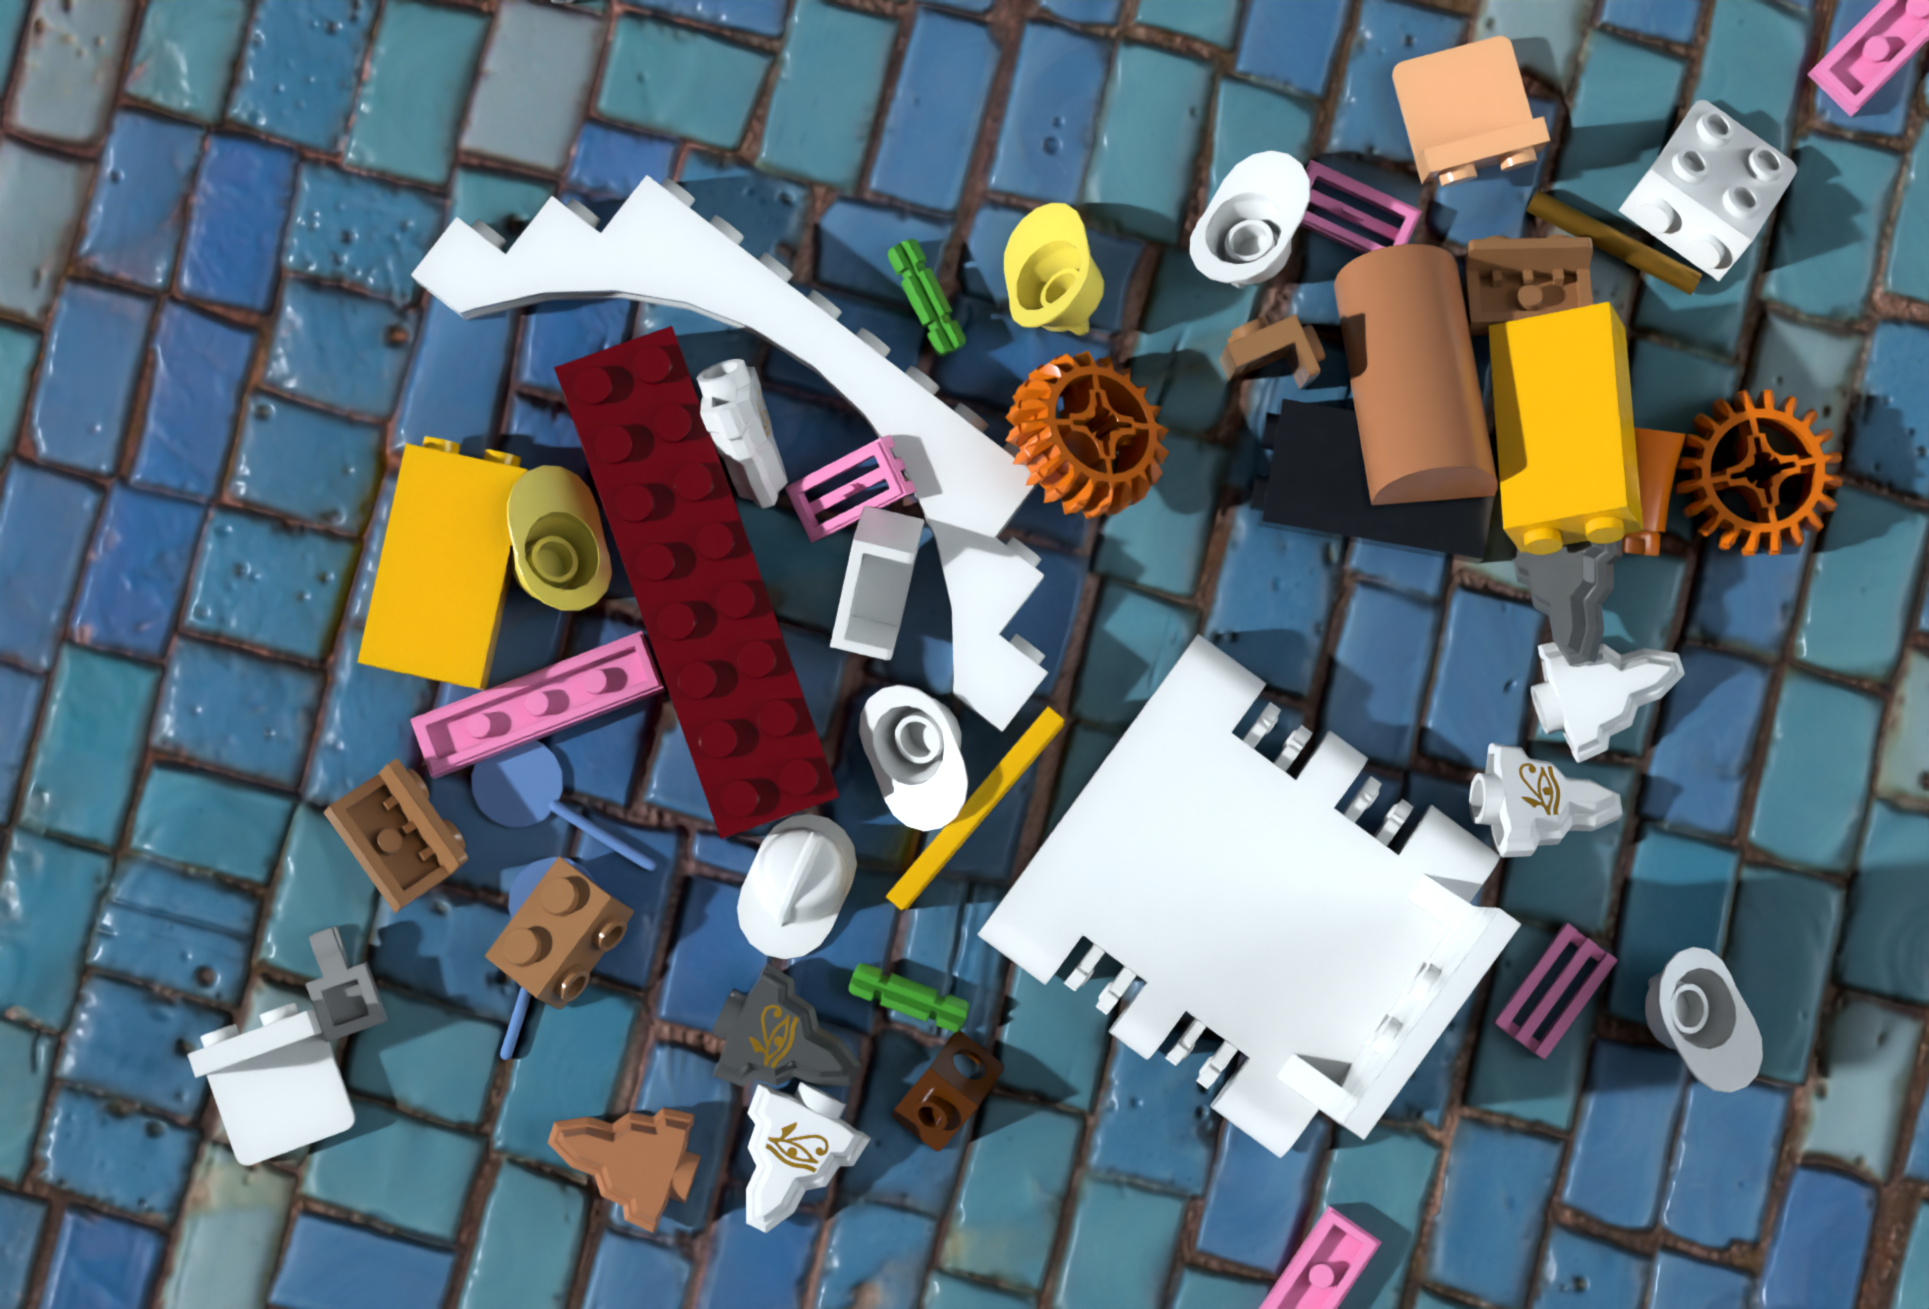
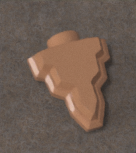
[547,1107,701,1233]

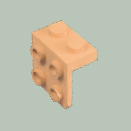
[1392,36,1550,187]

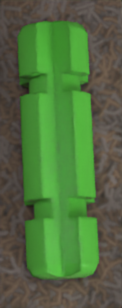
[888,238,966,357]
[849,963,969,1032]

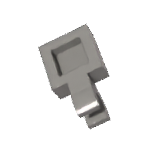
[306,925,388,1043]

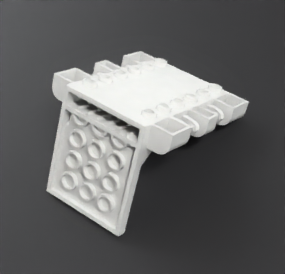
[977,634,1521,1158]

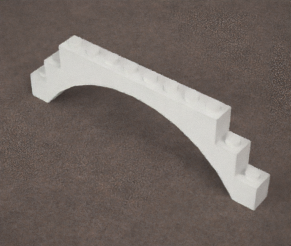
[411,175,1048,734]

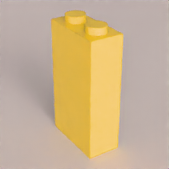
[1488,302,1643,555]
[357,436,529,691]

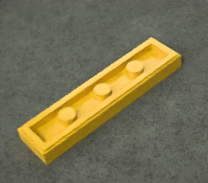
[885,706,1065,910]

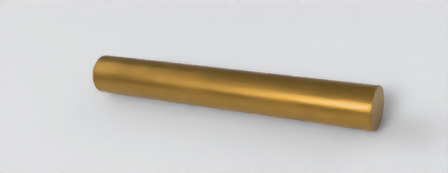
[1526,189,1702,296]

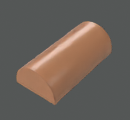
[1334,244,1498,505]

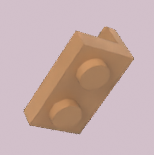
[1463,234,1593,336]
[1219,314,1325,390]
[323,758,469,914]
[484,856,634,1010]

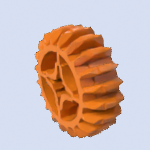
[1005,351,1169,520]
[1674,389,1843,557]

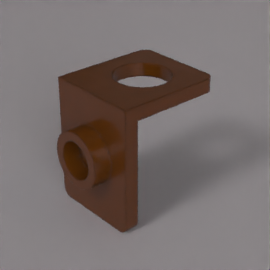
[892,1031,1004,1151]

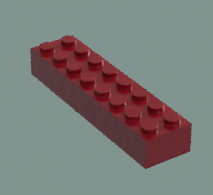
[554,326,841,840]

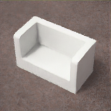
[830,505,925,660]

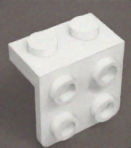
[1618,100,1797,282]
[187,1002,356,1166]

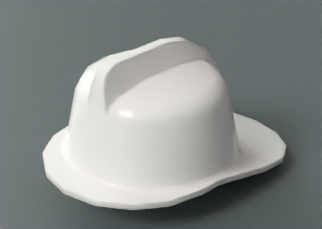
[1190,150,1311,289]
[859,684,968,831]
[737,814,857,959]
[1644,947,1763,1093]

